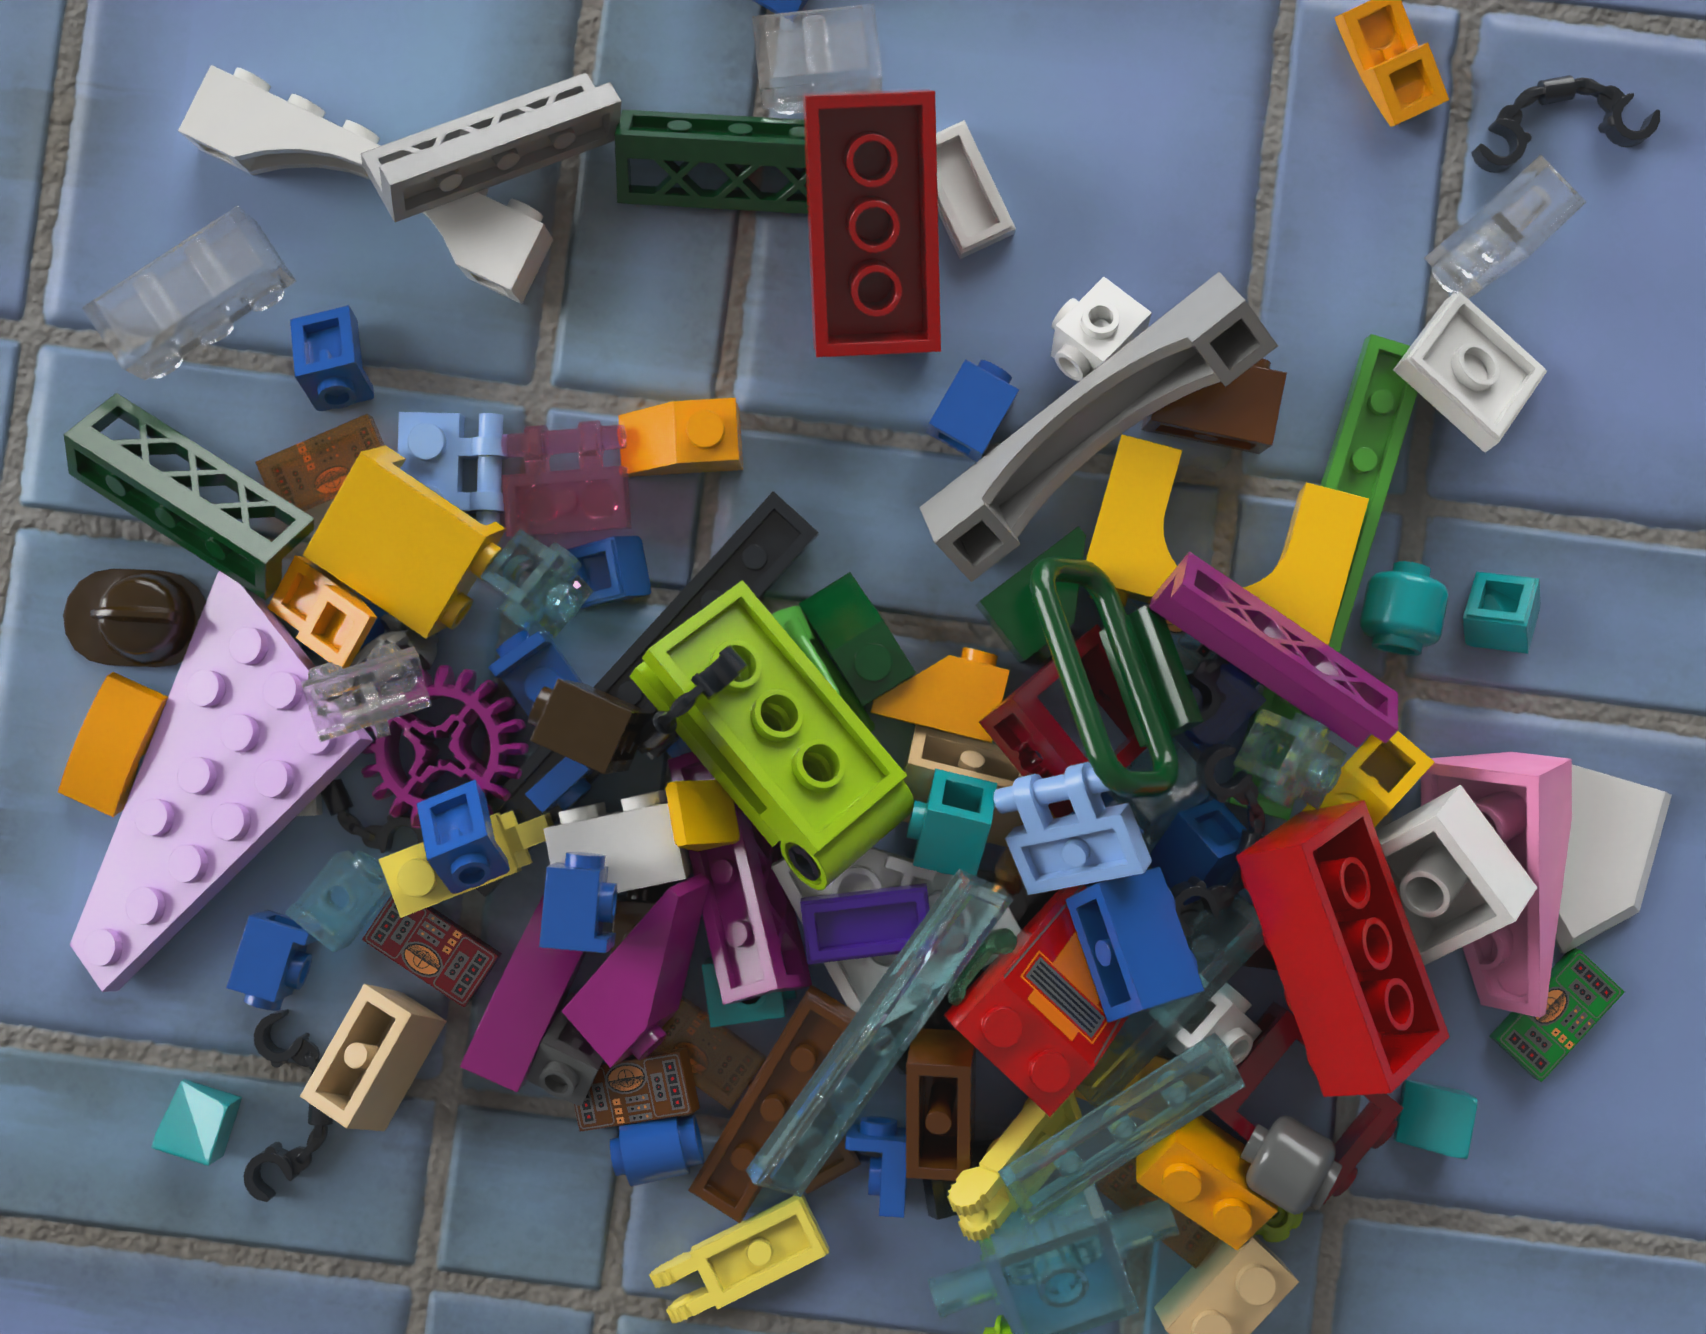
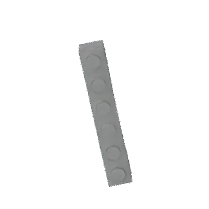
[919,272,1278,582]

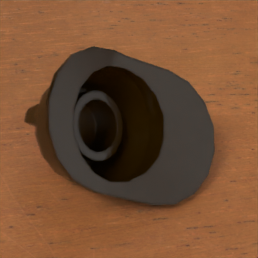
[63,569,206,667]

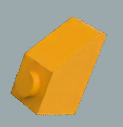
[618,398,743,477]
[870,647,1010,743]

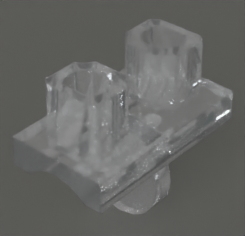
[301,642,432,743]

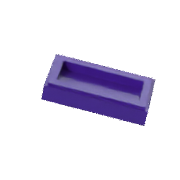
[800,883,935,965]

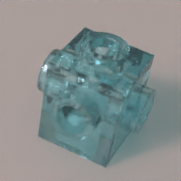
[480,529,594,638]
[1233,708,1347,810]

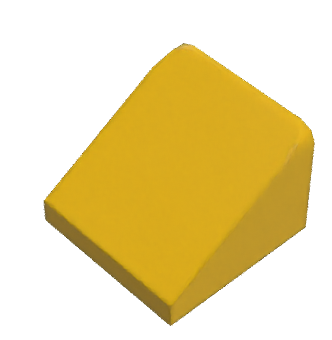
[665,780,740,852]

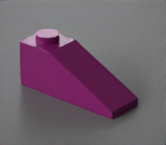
[562,873,710,1068]

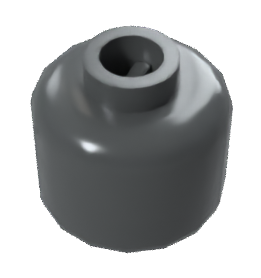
[1240,1116,1343,1215]

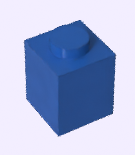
[926,359,1019,462]

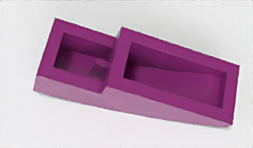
[460,894,587,1092]

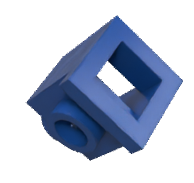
[539,852,617,953]
[226,910,326,1011]

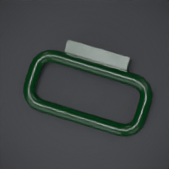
[1029,556,1203,798]

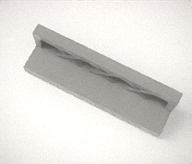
[361,73,622,222]

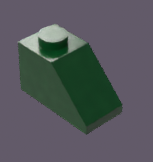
[976,526,1086,664]
[799,572,916,707]

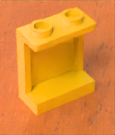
[303,445,506,638]

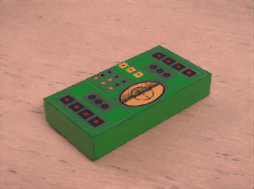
[1489,948,1624,1082]

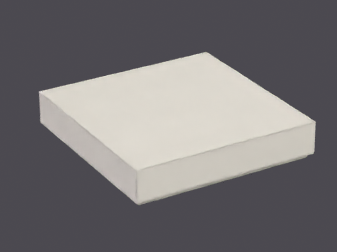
[1393,290,1547,453]

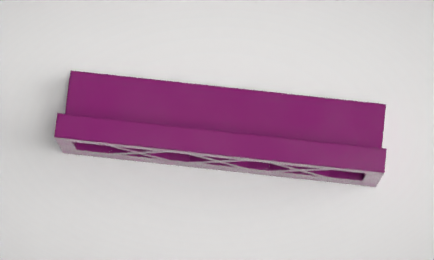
[1149,551,1398,748]
[668,752,812,1005]

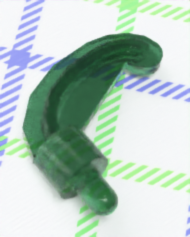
[948,928,1018,1006]

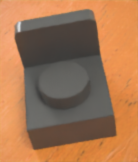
[527,992,604,1106]

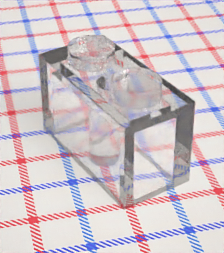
[752,3,882,114]

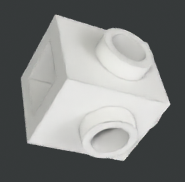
[1051,277,1152,381]
[1150,975,1262,1078]

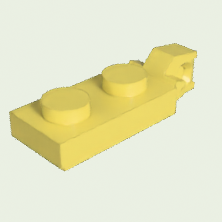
[378,810,554,918]

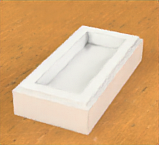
[936,120,1016,259]

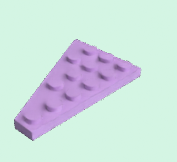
[70,571,374,992]

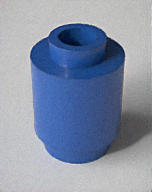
[610,1114,704,1187]

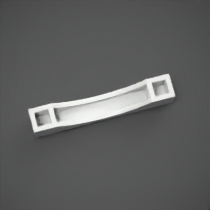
[178,65,553,304]

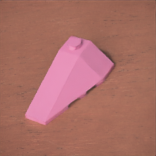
[1420,752,1572,1018]

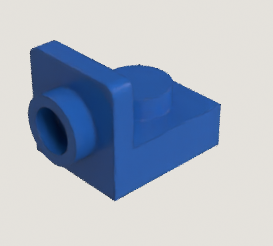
[290,305,374,411]
[488,630,583,717]
[416,780,510,894]
[845,1116,907,1218]

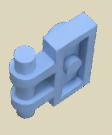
[397,412,509,525]
[994,762,1152,895]

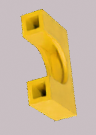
[1086,434,1369,645]

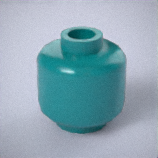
[1360,561,1449,656]

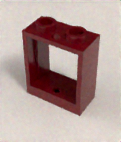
[979,624,1147,818]
[1199,1001,1403,1205]

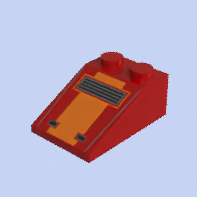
[944,885,1128,1117]

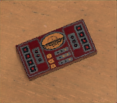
[362,895,502,1007]

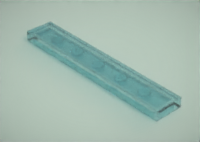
[746,869,1013,1197]

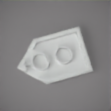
[1555,764,1672,954]

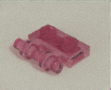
[501,420,632,538]

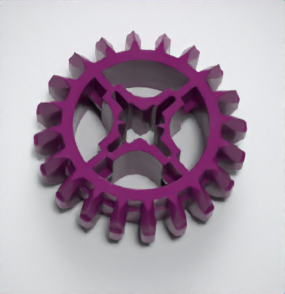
[361,665,529,829]

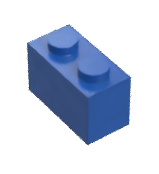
[1065,867,1205,1023]

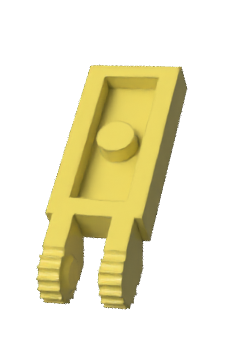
[947,1091,1085,1242]
[649,1192,829,1324]

